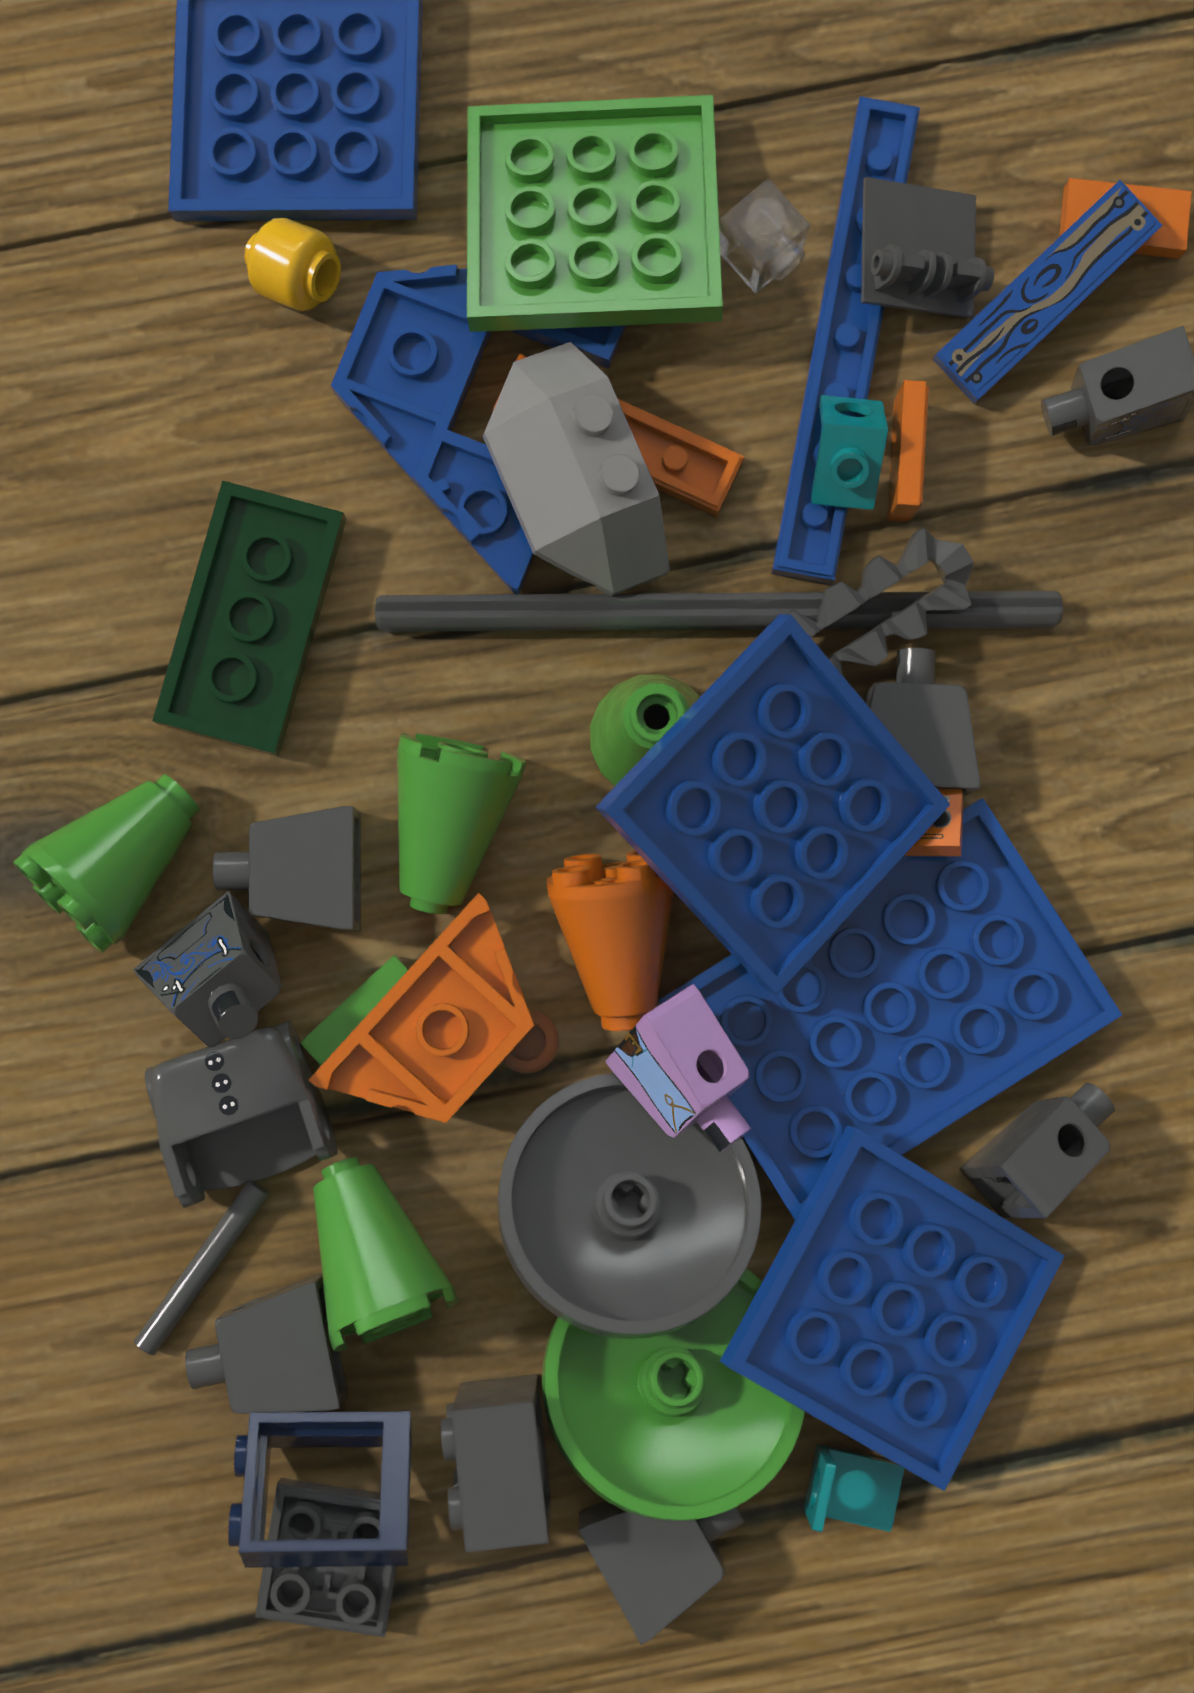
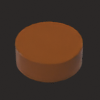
[502,1009,559,1073]

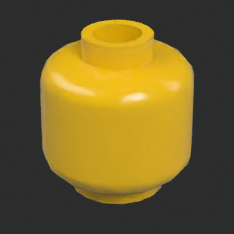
[244,218,341,311]

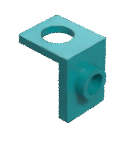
[811,395,888,510]
[803,1444,904,1532]

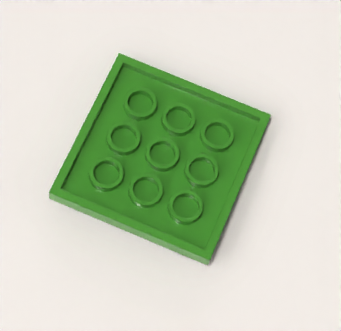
[467,95,723,332]

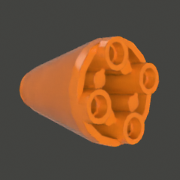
[547,851,674,1031]

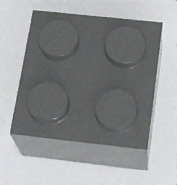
[441,1374,552,1553]

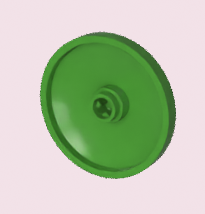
[542,1269,805,1522]

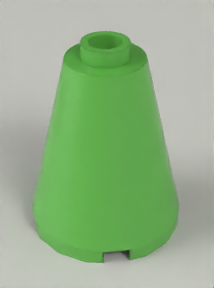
[397,733,526,914]
[313,1157,459,1351]

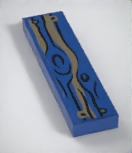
[932,180,1163,404]

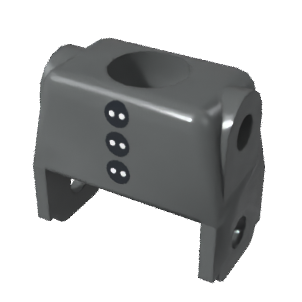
[145,1020,338,1208]

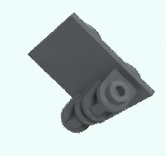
[861,177,994,319]

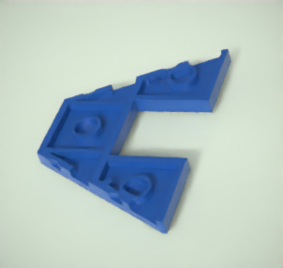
[331,264,626,594]

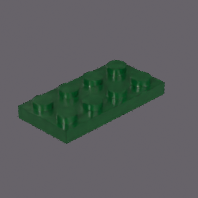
[152,480,347,757]

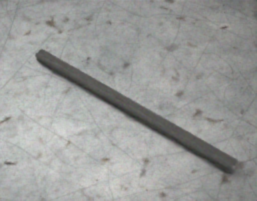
[375,591,1063,632]

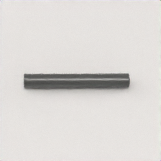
[134,1180,270,1355]

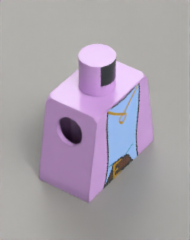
[605,984,751,1153]

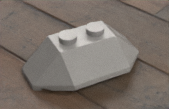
[483,342,670,596]

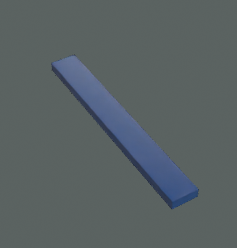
[771,96,920,585]

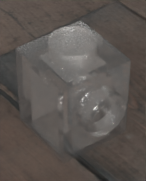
[719,178,810,294]

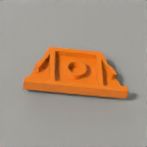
[308,893,535,1123]

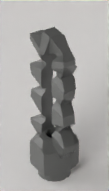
[787,527,974,675]

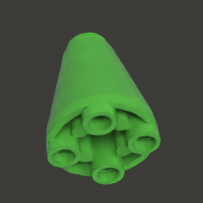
[590,674,700,787]
[13,774,200,953]

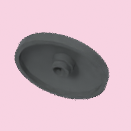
[497,1073,761,1339]

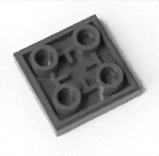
[255,1478,397,1637]

